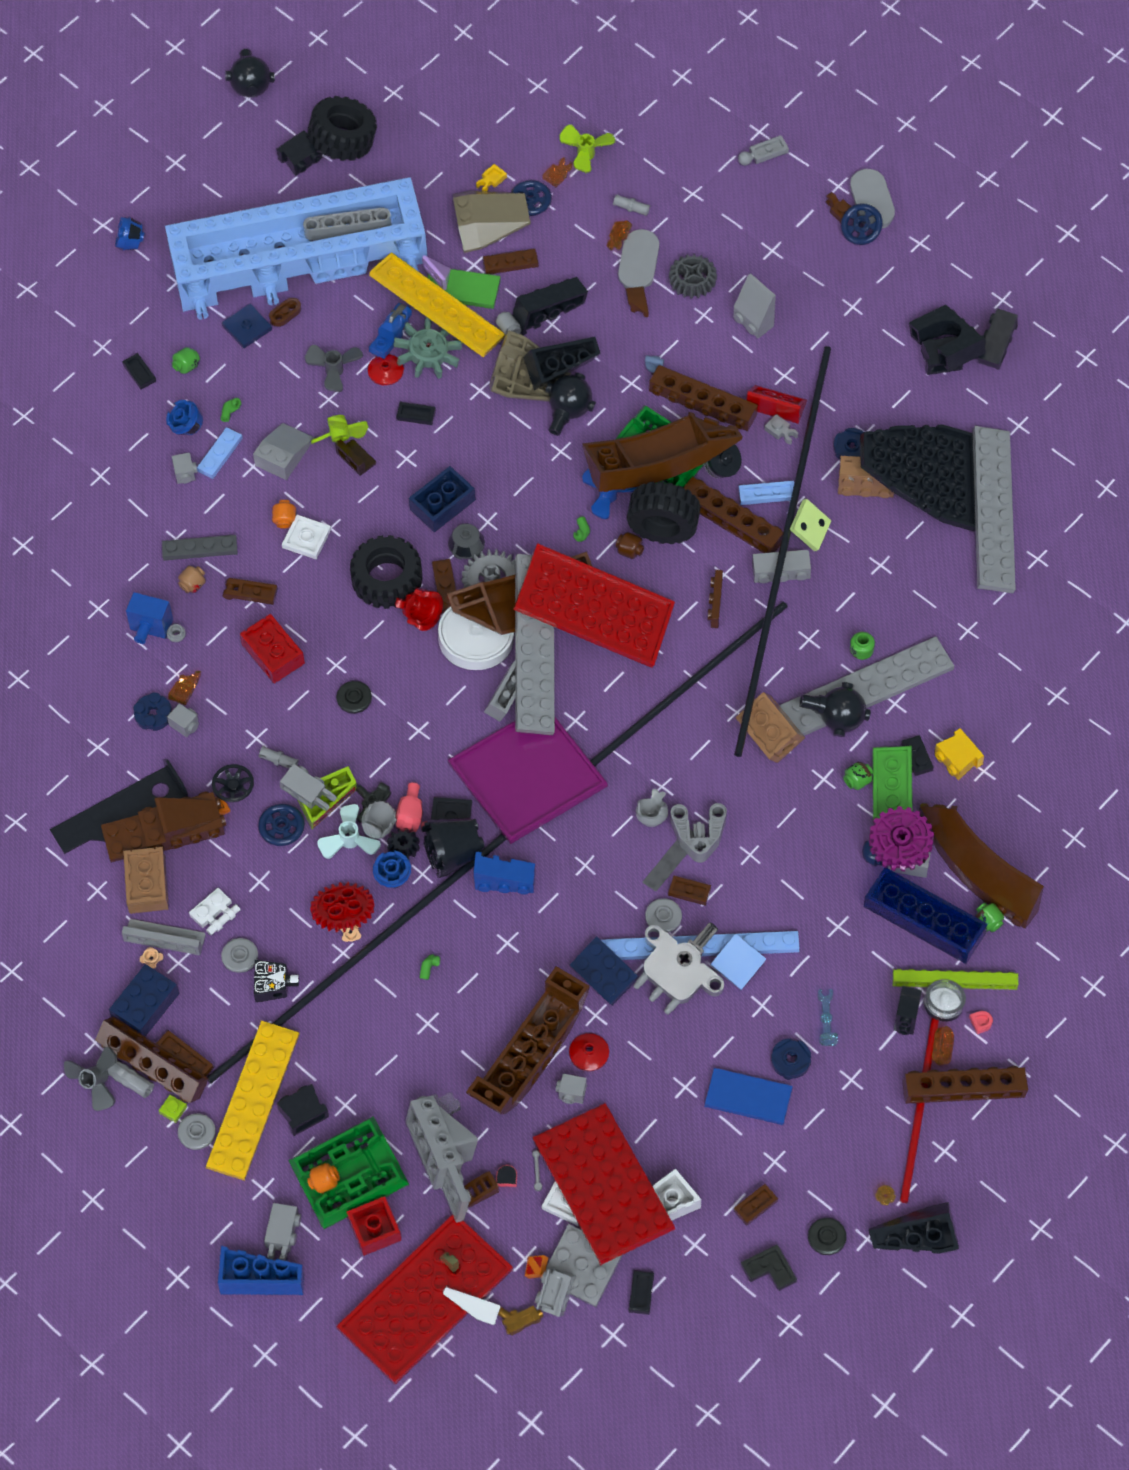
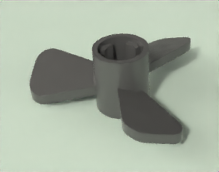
[305,345,363,392]
[64,1047,117,1111]

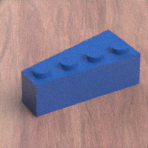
[218,1246,304,1295]

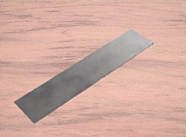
[642,830,694,891]

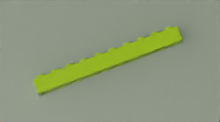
[893,969,1018,990]

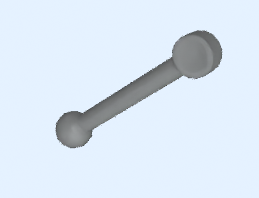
[532,1150,542,1192]

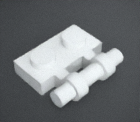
[189,888,240,935]

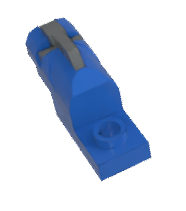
[369,303,412,359]

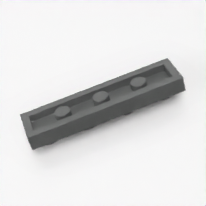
[162,535,238,561]

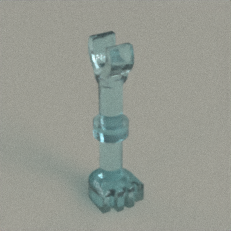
[818,989,838,1046]

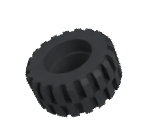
[307,96,377,161]
[627,482,701,544]
[350,535,422,609]

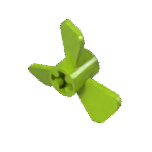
[560,125,615,173]
[311,415,368,444]

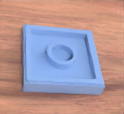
[710,934,766,990]

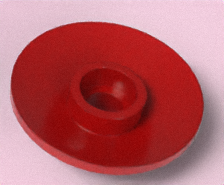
[368,354,404,386]
[569,1033,609,1071]

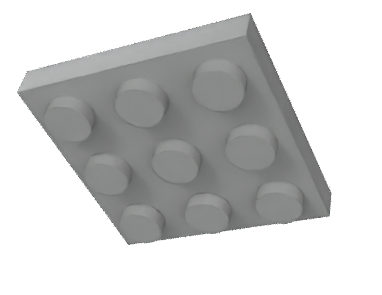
[541,1224,623,1307]

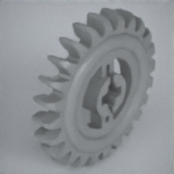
[462,549,515,588]

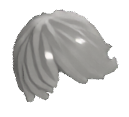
[361,800,397,839]

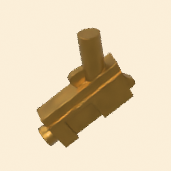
[498,1305,543,1336]

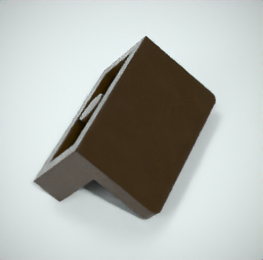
[335,439,376,476]

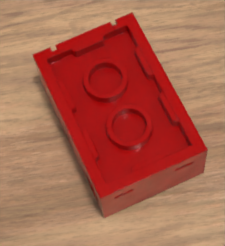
[239,614,305,684]

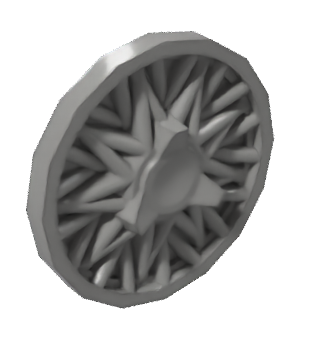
[645,898,682,933]
[221,938,258,973]
[178,1113,216,1150]

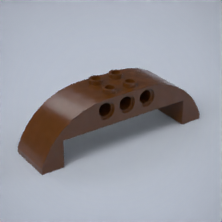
[466,966,590,1114]

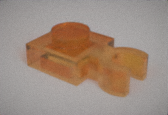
[542,157,572,188]
[607,221,632,250]

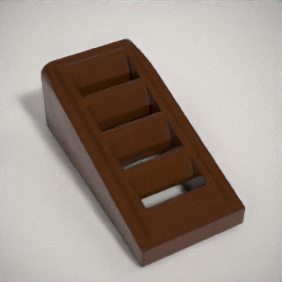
[464,1171,499,1208]

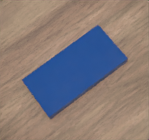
[705,1068,793,1125]

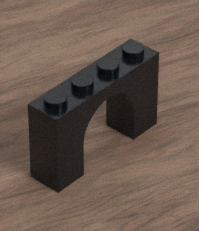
[909,304,986,371]

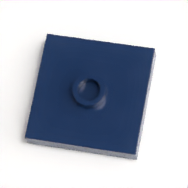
[222,304,272,349]

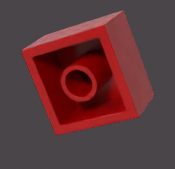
[347,1196,402,1256]

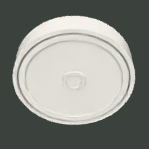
[438,607,514,670]

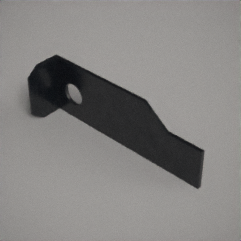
[50,758,188,854]

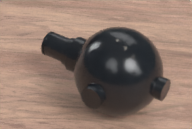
[225,49,275,98]
[545,373,596,436]
[799,682,871,737]

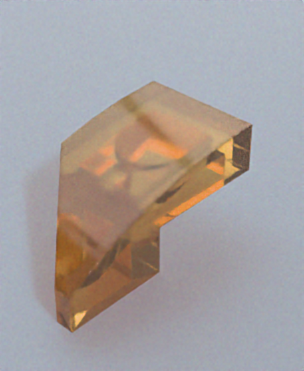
[168,671,201,705]

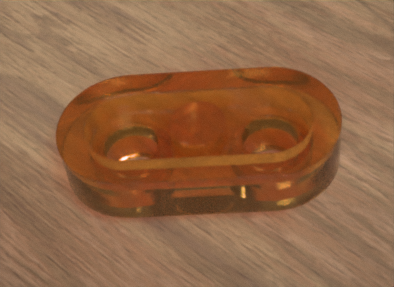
[932,1026,954,1066]

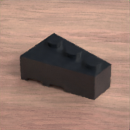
[978,308,1018,370]

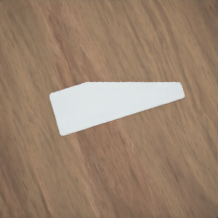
[443,1287,500,1325]

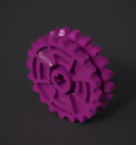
[869,806,934,872]

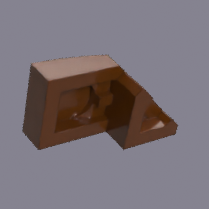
[626,286,649,317]

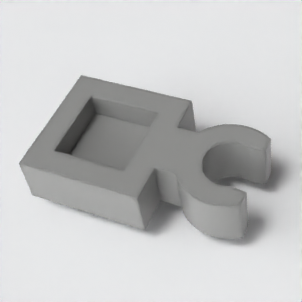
[764,415,798,445]

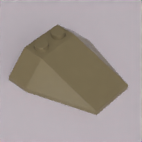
[453,190,531,253]
[489,330,571,401]

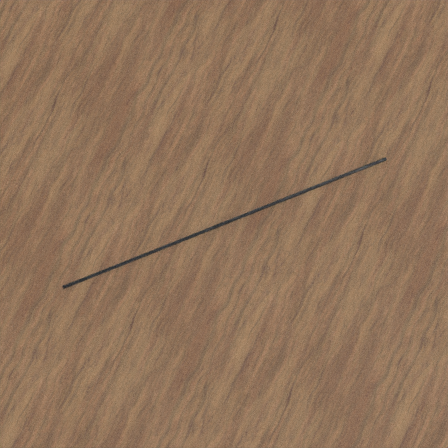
[207,601,788,1084]

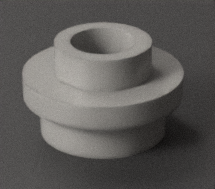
[167,624,186,642]

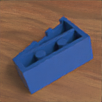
[474,852,535,894]

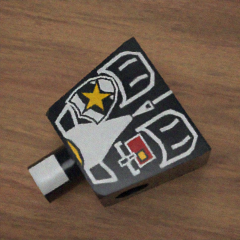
[254,960,299,1002]

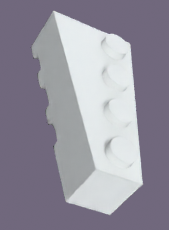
[652,1169,701,1220]

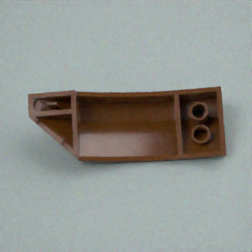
[582,412,743,492]
[447,552,593,635]
[919,803,1044,929]

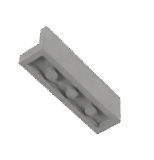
[122,919,206,955]

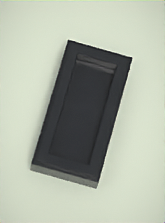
[122,353,156,390]
[396,402,436,425]
[629,1271,654,1315]

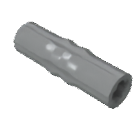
[96,1058,154,1098]

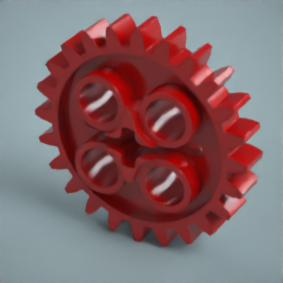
[310,882,375,932]

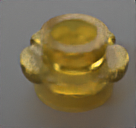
[875,1185,896,1205]

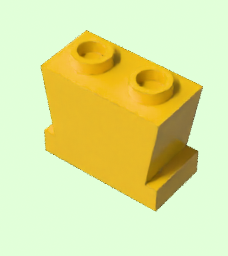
[935,728,984,781]

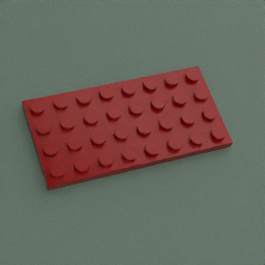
[513,543,675,668]
[532,1103,675,1265]
[336,1214,513,1385]

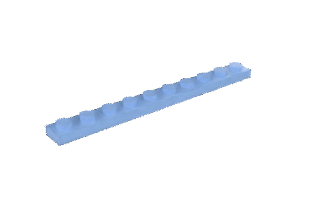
[602,931,799,960]

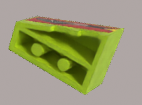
[298,766,357,829]

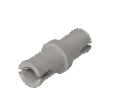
[613,194,650,216]
[259,746,299,769]

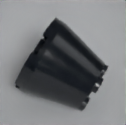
[421,818,485,878]

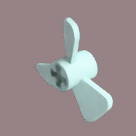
[318,804,381,859]

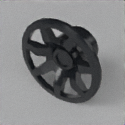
[212,764,254,802]

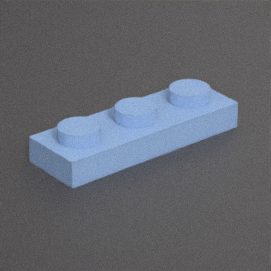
[197,427,243,479]
[739,481,794,505]

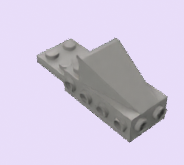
[405,1095,478,1222]

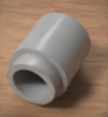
[496,312,521,336]

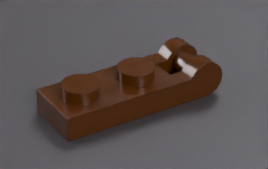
[222,578,278,605]

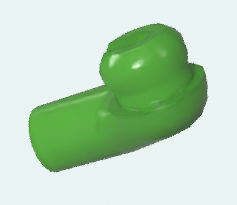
[220,398,241,422]
[573,516,590,542]
[419,954,441,980]

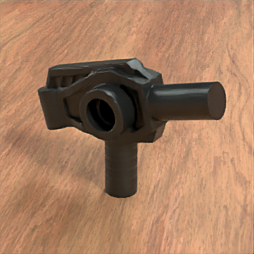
[356,782,391,823]

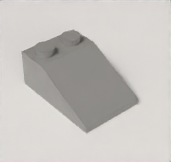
[733,273,776,338]
[253,423,314,480]

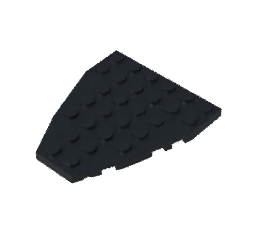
[860,424,976,532]

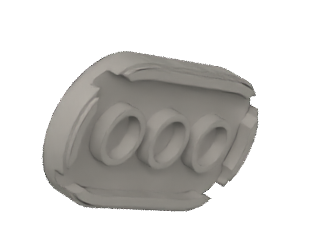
[850,169,895,229]
[618,229,659,289]

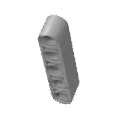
[303,208,391,240]

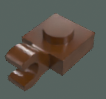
[825,192,851,223]

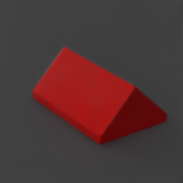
[747,385,807,424]

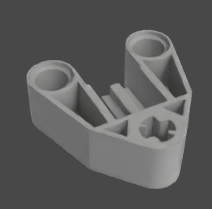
[670,803,727,863]

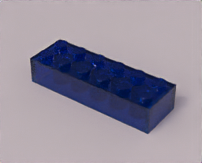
[863,867,988,964]

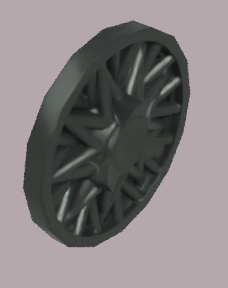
[336,681,372,714]
[808,1218,847,1255]

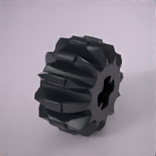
[387,828,420,859]

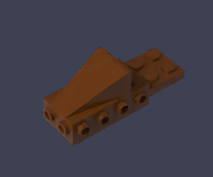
[101,792,227,863]

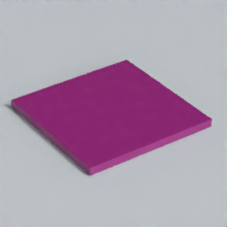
[448,716,608,844]

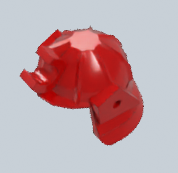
[395,588,443,631]

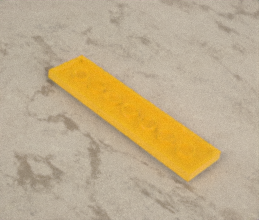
[369,252,505,357]
[206,1021,299,1181]

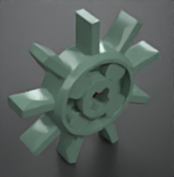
[394,317,462,379]

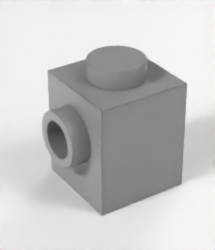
[172,452,198,484]
[167,703,199,738]
[556,1074,587,1104]

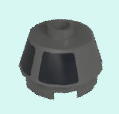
[448,524,485,560]

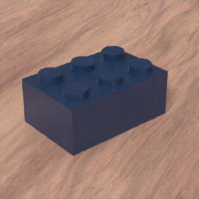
[409,466,476,533]
[109,964,179,1037]

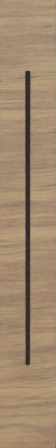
[734,346,831,757]

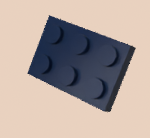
[570,936,639,1006]

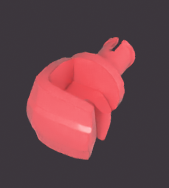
[395,782,423,833]

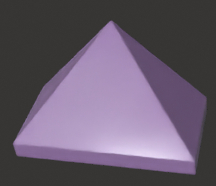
[422,256,451,290]

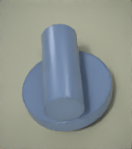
[645,355,664,372]

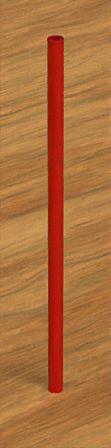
[900,1015,939,1203]

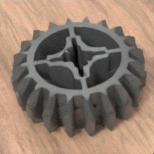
[669,253,717,299]

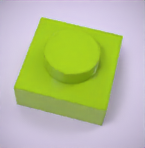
[159,1095,187,1123]

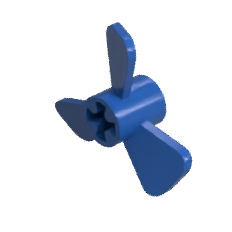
[582,468,639,519]

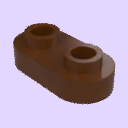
[269,298,301,327]

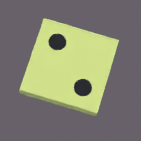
[789,499,831,551]

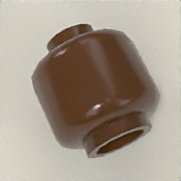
[615,532,644,559]

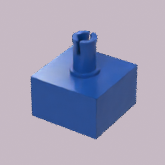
[126,592,173,644]

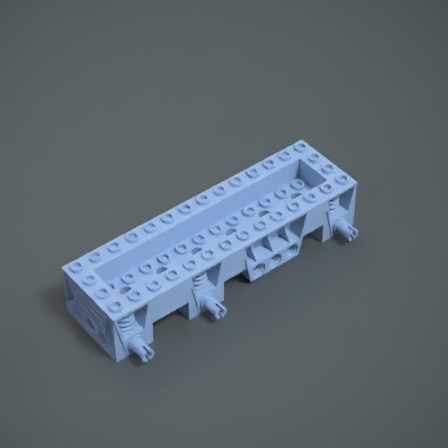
[165,177,427,320]

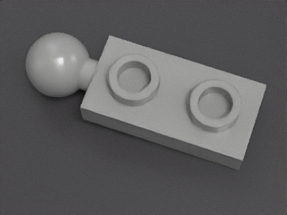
[738,136,789,166]

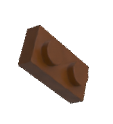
[668,876,711,906]
[733,1184,778,1226]

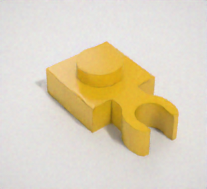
[476,164,507,191]

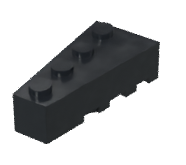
[512,277,588,336]
[523,337,601,391]

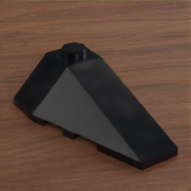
[869,1202,959,1254]

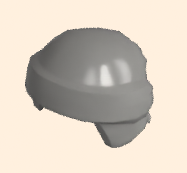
[636,789,668,827]

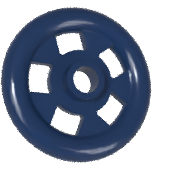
[511,180,552,216]
[841,203,883,245]
[258,804,305,846]

